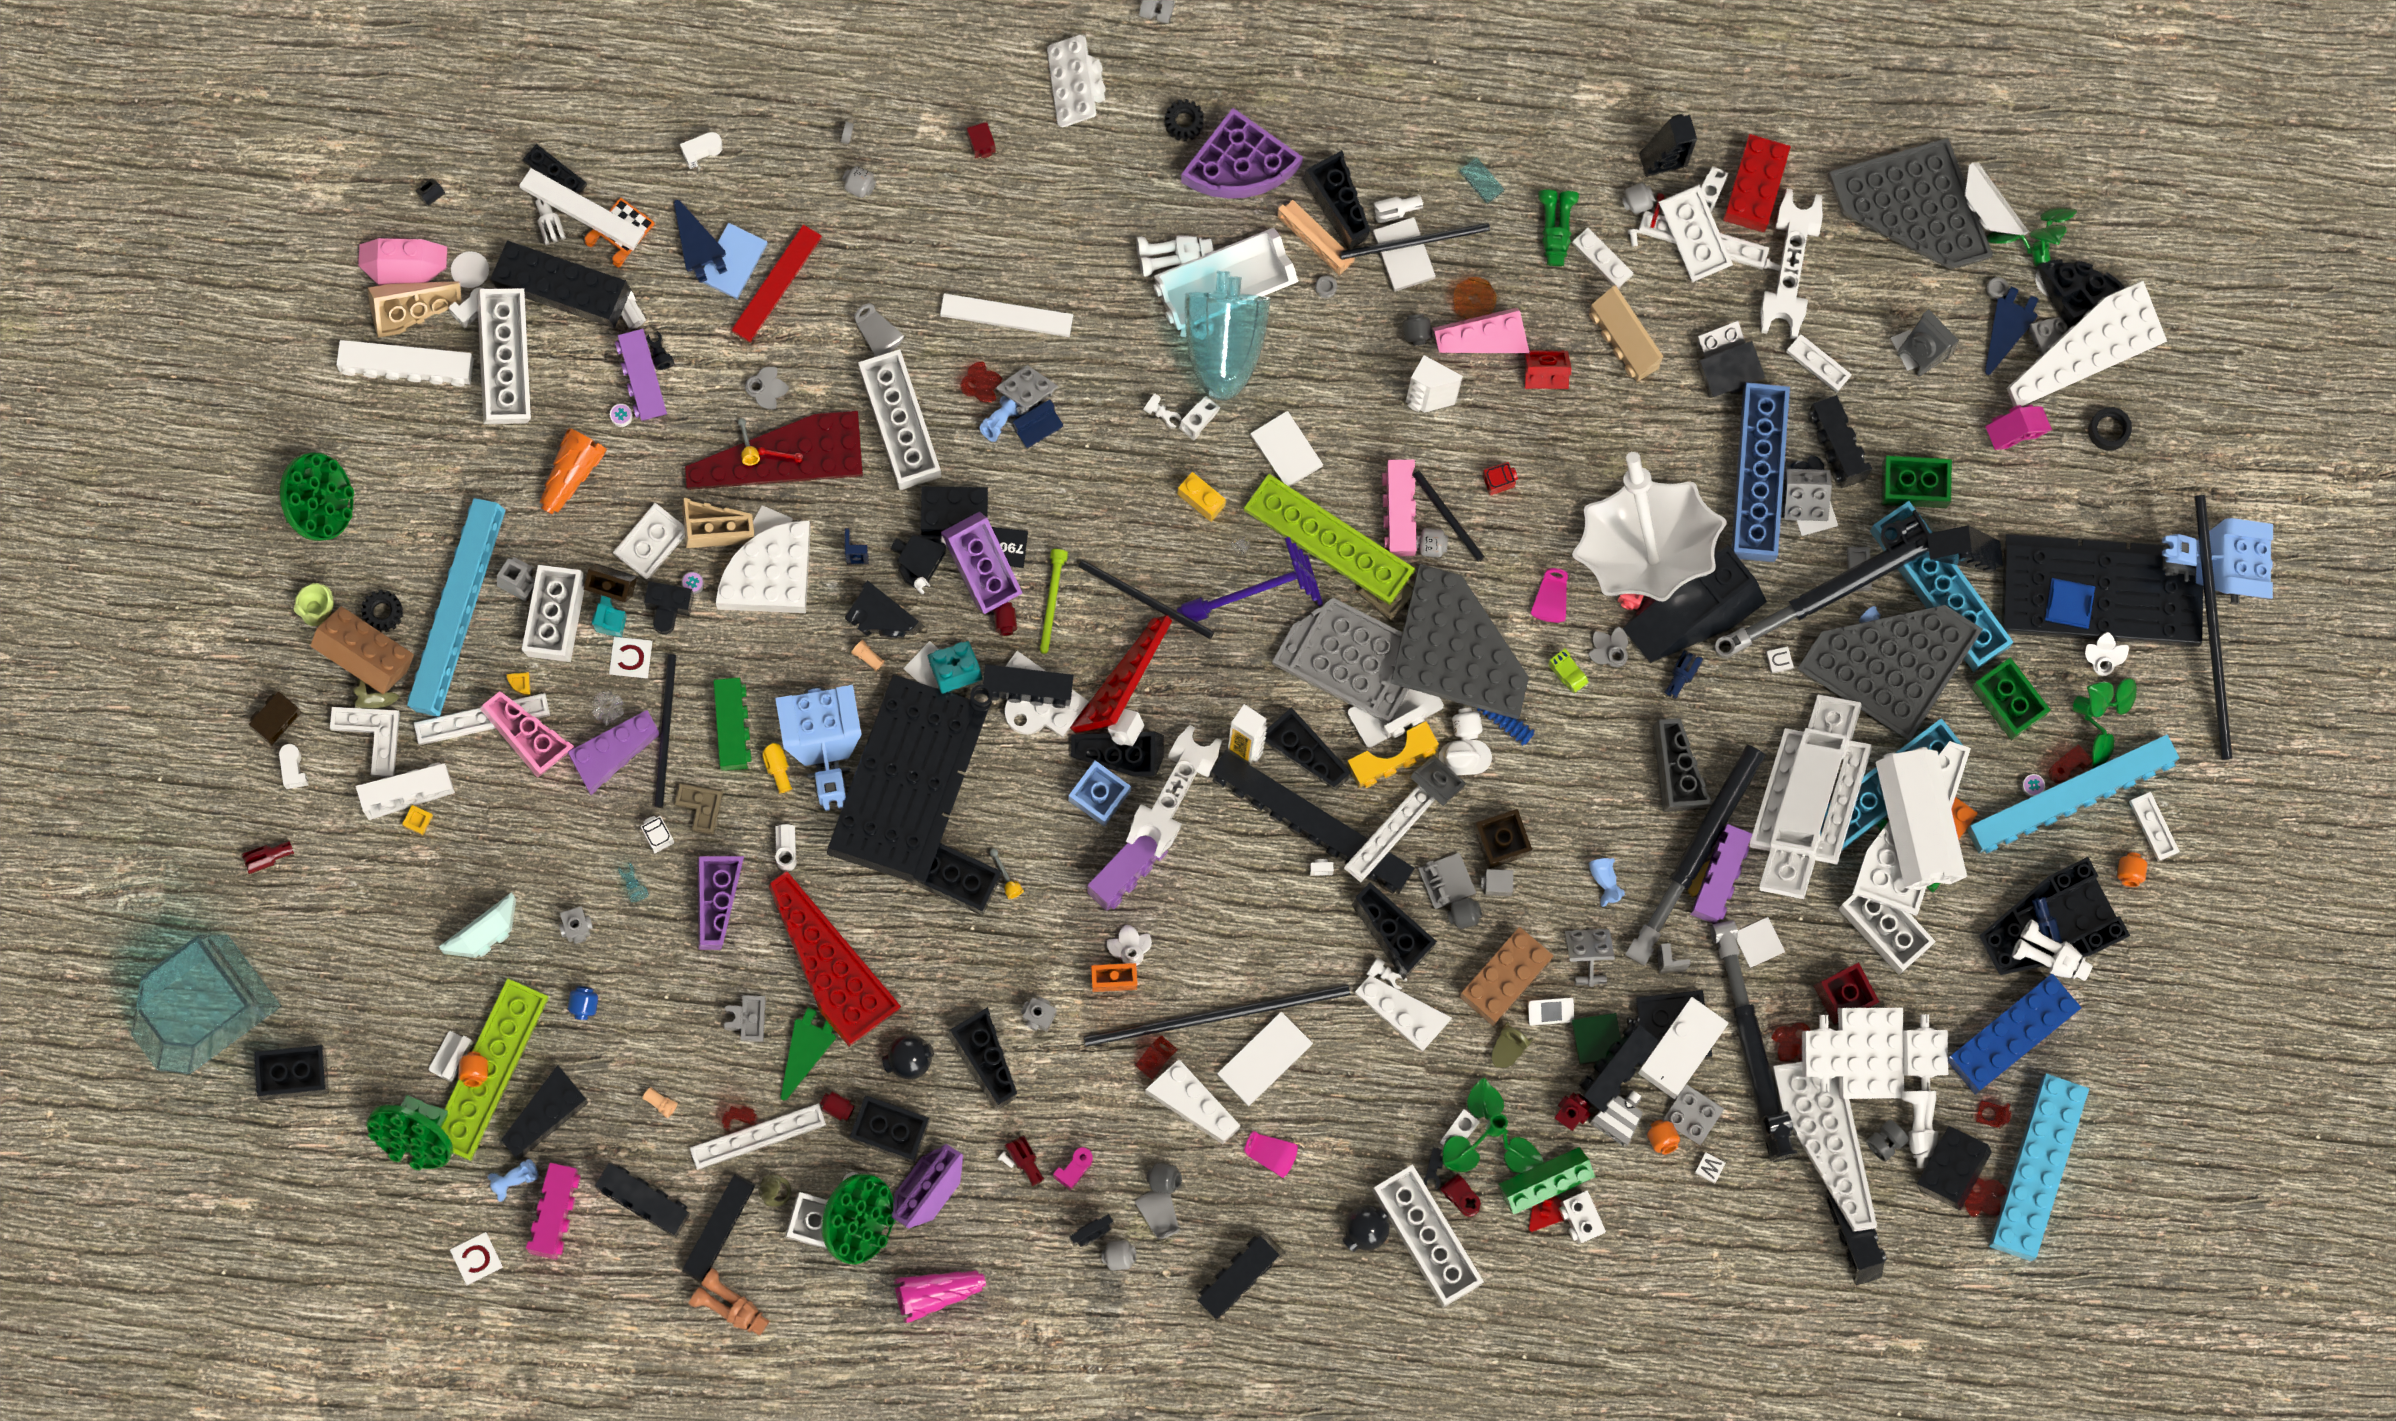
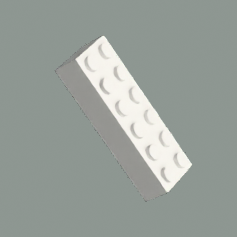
[477,289,531,424]
[858,349,941,490]
[1372,1165,1484,1308]

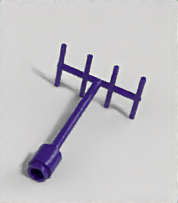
[1177,537,1323,622]

